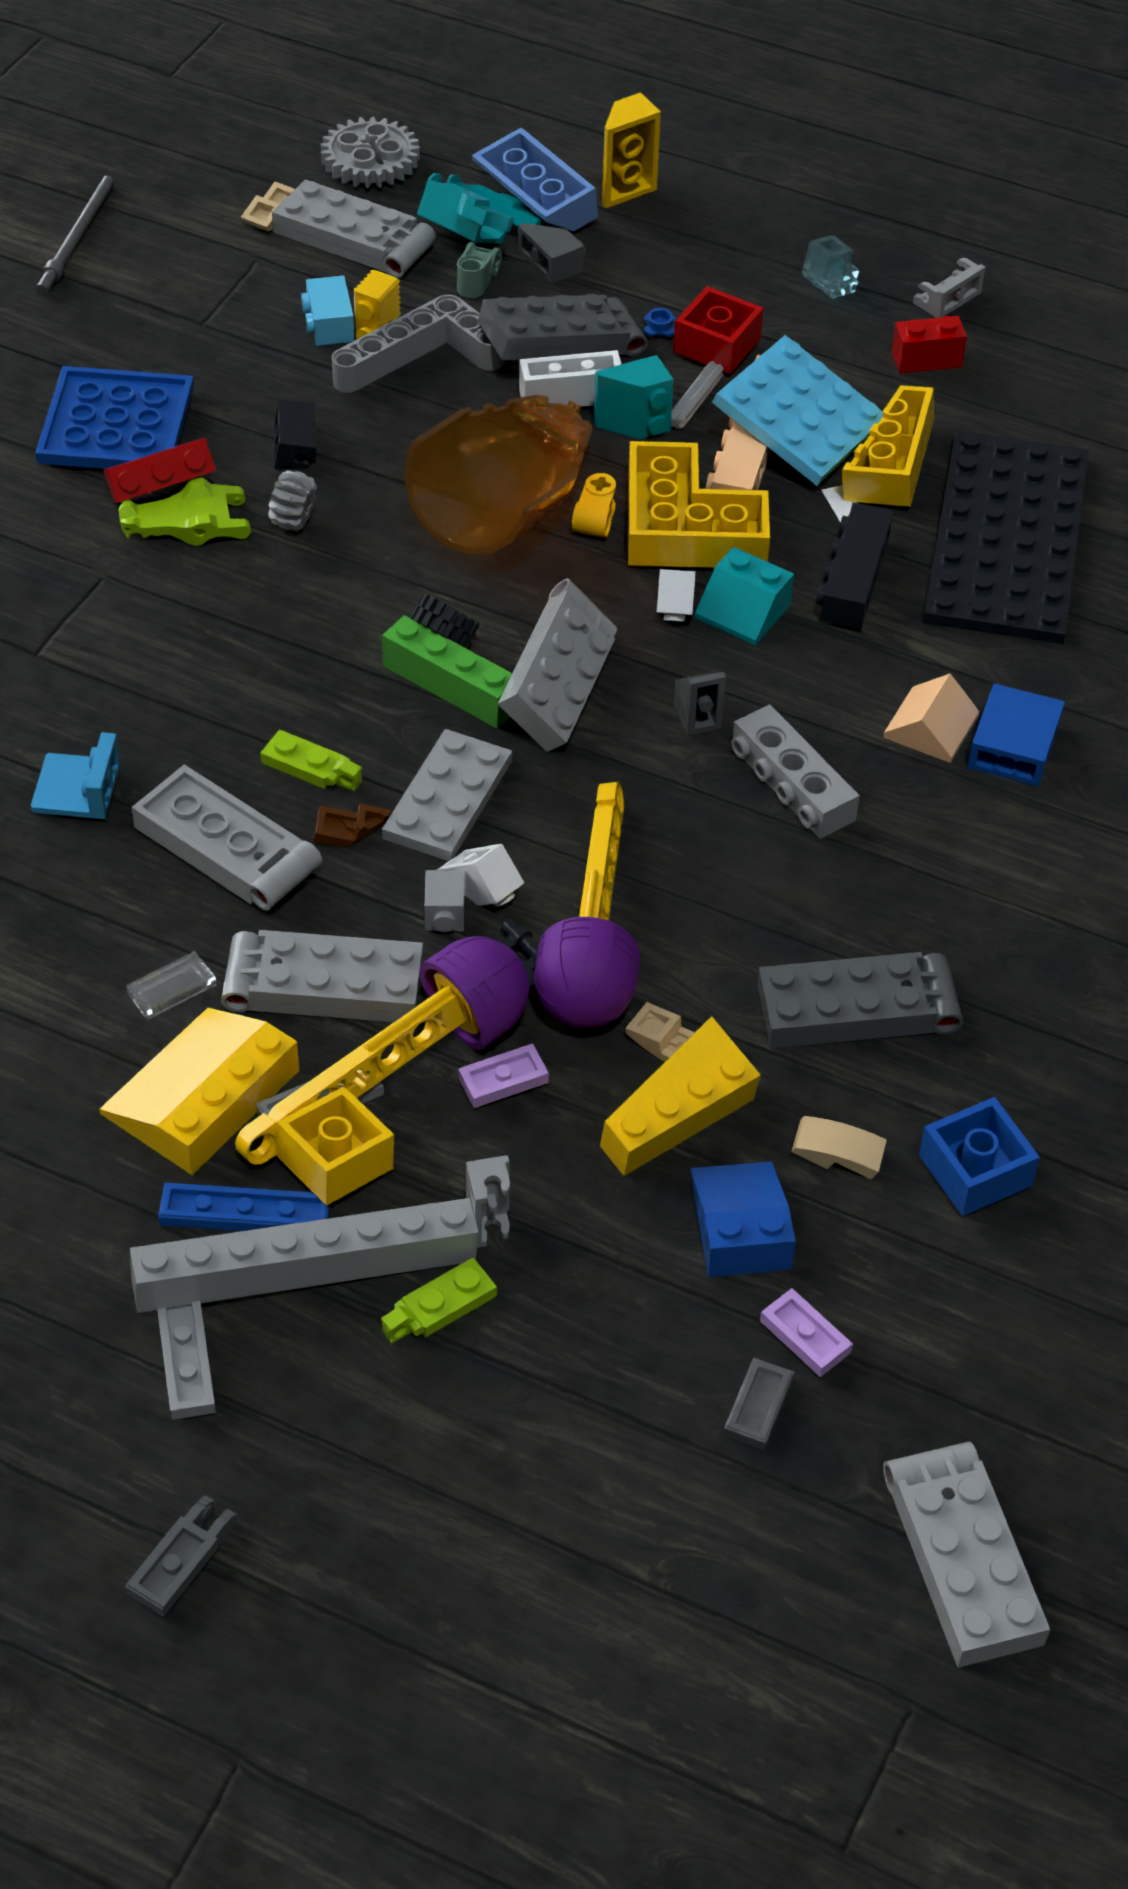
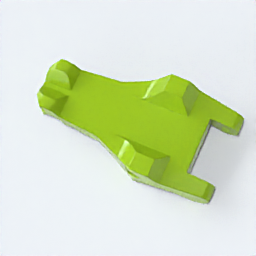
[118,477,251,546]

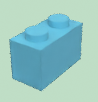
[301,276,354,346]

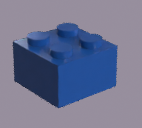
[919,1097,1040,1217]

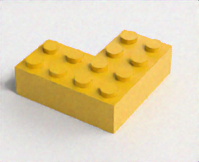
[628,441,770,568]

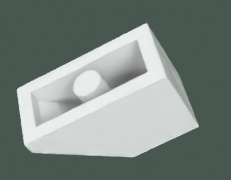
[657,569,696,622]
[437,844,524,907]

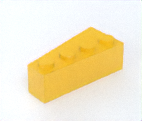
[842,385,934,507]
[600,1016,761,1176]

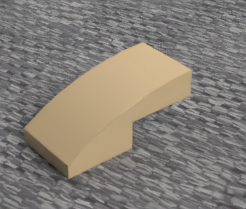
[241,182,295,231]
[626,1002,695,1062]
[791,1116,887,1179]

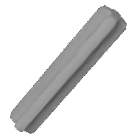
[671,361,724,430]

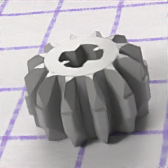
[268,470,317,531]

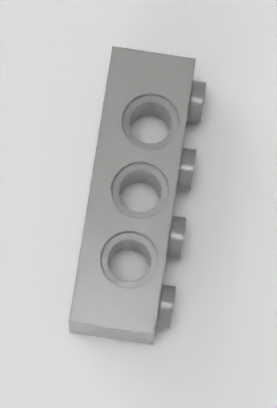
[731,704,860,839]

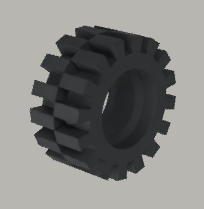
[410,593,480,649]

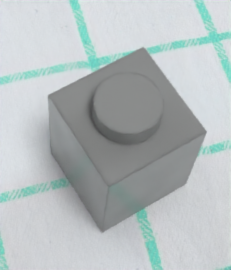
[424,870,465,932]

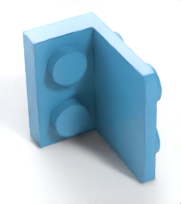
[31,732,121,819]

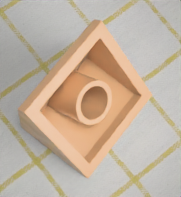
[883,673,980,763]

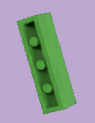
[382,615,512,729]

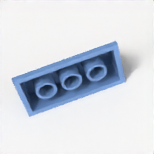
[472,127,598,231]

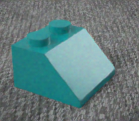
[594,355,674,439]
[695,547,794,646]

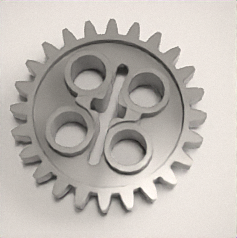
[320,117,420,188]

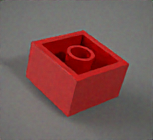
[673,286,764,374]

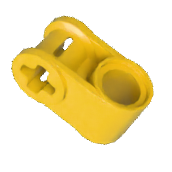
[571,473,616,538]

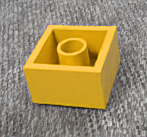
[276,1086,394,1206]

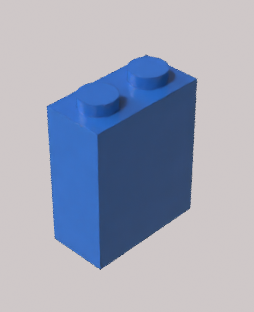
[968,683,1065,787]

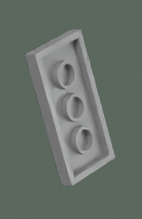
[382,729,512,861]

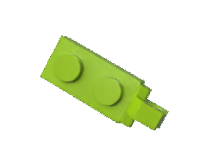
[260,729,362,792]
[381,1258,497,1344]

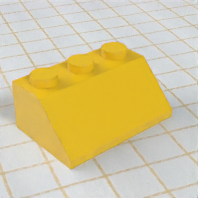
[602,92,661,209]

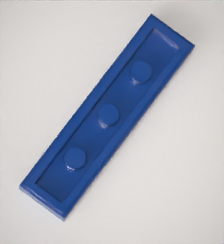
[158,1182,331,1231]

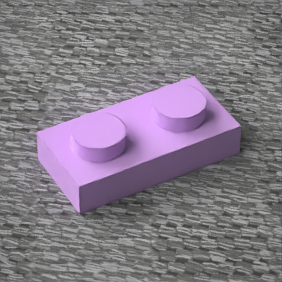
[458,1043,549,1108]
[760,1288,853,1377]

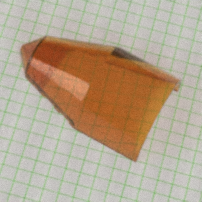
[404,395,593,554]

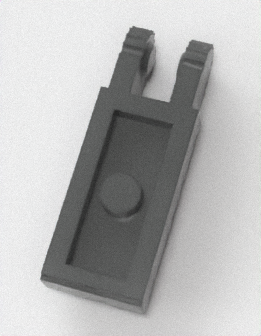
[125,1496,238,1617]

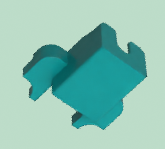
[417,173,542,244]

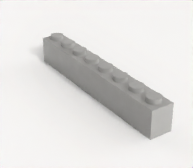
[130,1198,479,1313]

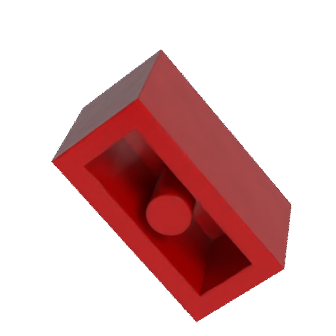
[891,316,967,374]

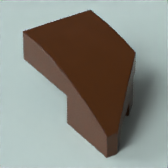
[313,803,391,847]

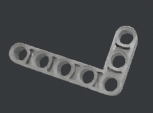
[332,295,505,393]

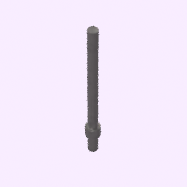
[36,176,115,295]

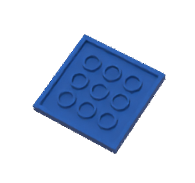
[35,366,194,469]

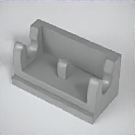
[913,258,985,318]
[466,1155,510,1248]

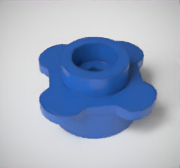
[644,308,676,338]

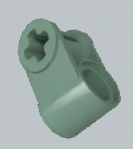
[457,242,502,298]

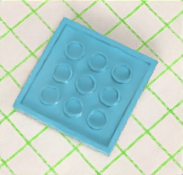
[712,335,883,486]

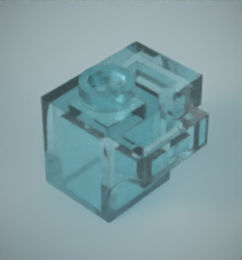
[801,235,859,298]

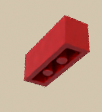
[103,438,216,503]

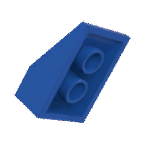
[690,1161,796,1277]

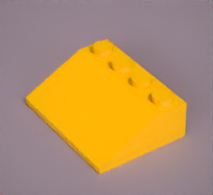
[99,1008,300,1175]

